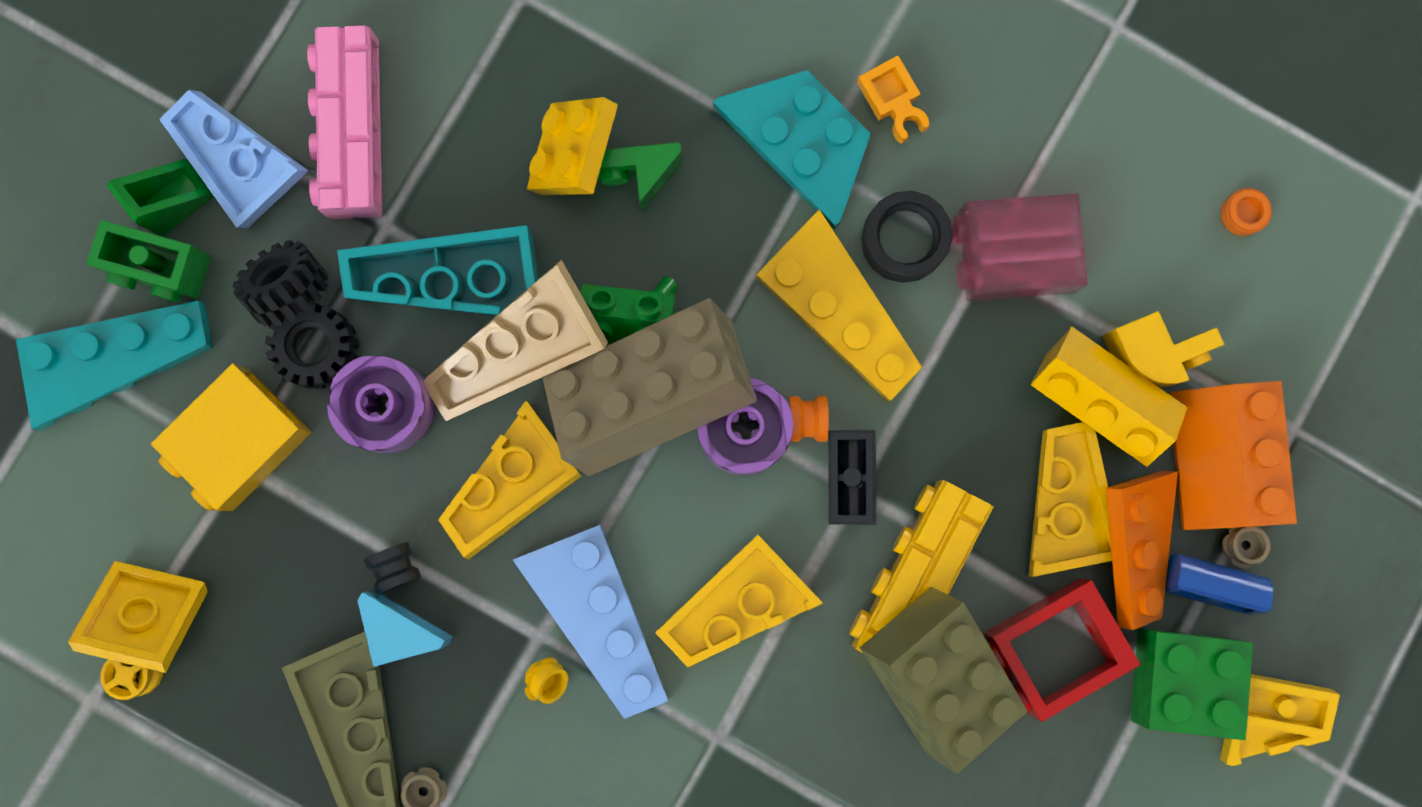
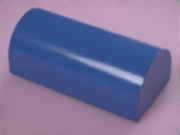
[1165,553,1273,615]

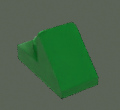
[597,142,682,211]

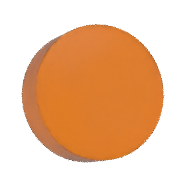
[1220,188,1272,236]

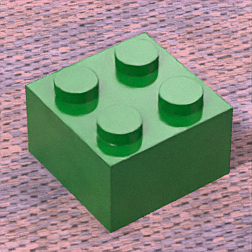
[1131,628,1253,740]

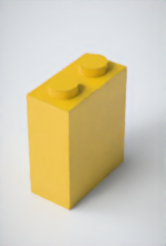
[150,363,312,511]

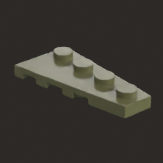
[282,631,400,807]

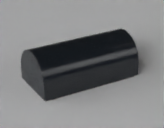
[828,430,877,525]

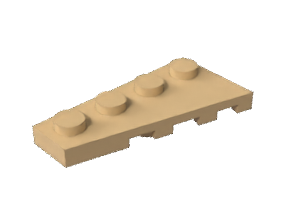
[423,259,608,421]

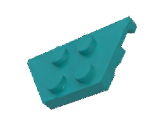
[713,70,871,229]

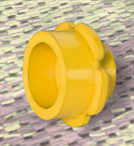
[525,657,568,704]

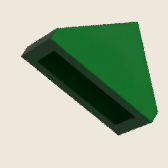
[106,158,214,237]

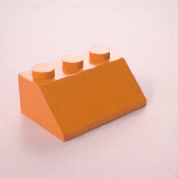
[1168,381,1297,530]

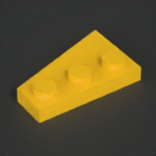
[1028,422,1112,577]
[655,534,823,667]

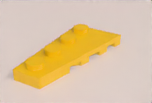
[756,210,922,402]

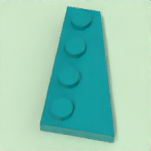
[16,301,213,431]

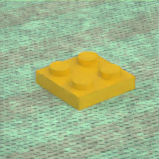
[527,97,618,196]
[68,561,208,673]

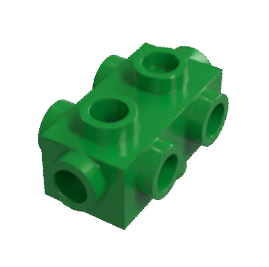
[581,276,678,346]

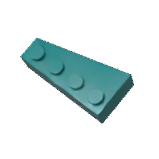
[337,225,539,315]

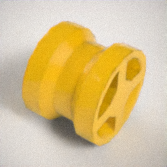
[100,659,163,700]

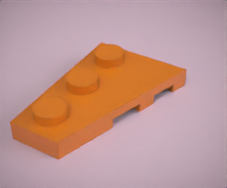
[1106,470,1178,630]

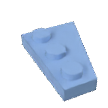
[159,90,308,228]

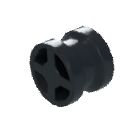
[363,542,422,595]

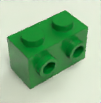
[86,219,212,303]

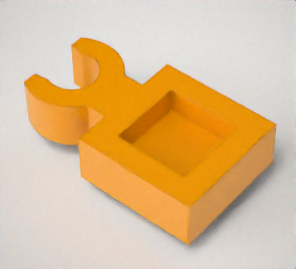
[856,55,929,144]

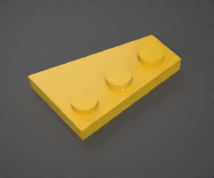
[438,400,582,560]

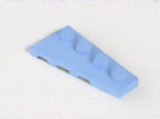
[513,525,669,719]

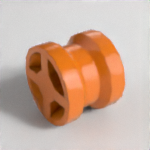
[788,396,829,442]

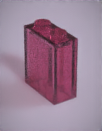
[953,193,1088,301]

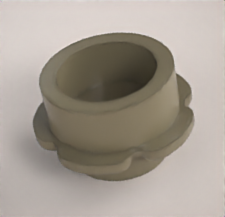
[1222,526,1271,569]
[401,767,448,807]

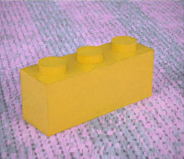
[1031,326,1188,467]

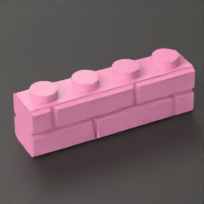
[307,25,383,219]

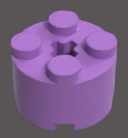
[327,356,436,454]
[697,378,793,475]

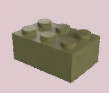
[860,587,1027,774]

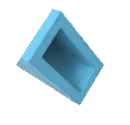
[357,590,453,667]

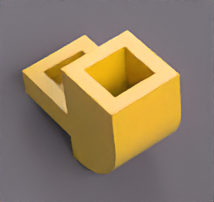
[1102,311,1225,388]

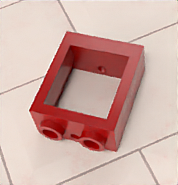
[983,578,1141,722]

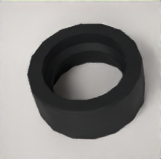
[861,190,953,283]

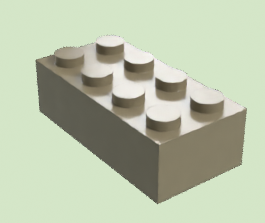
[542,298,757,476]

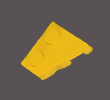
[1220,674,1340,766]

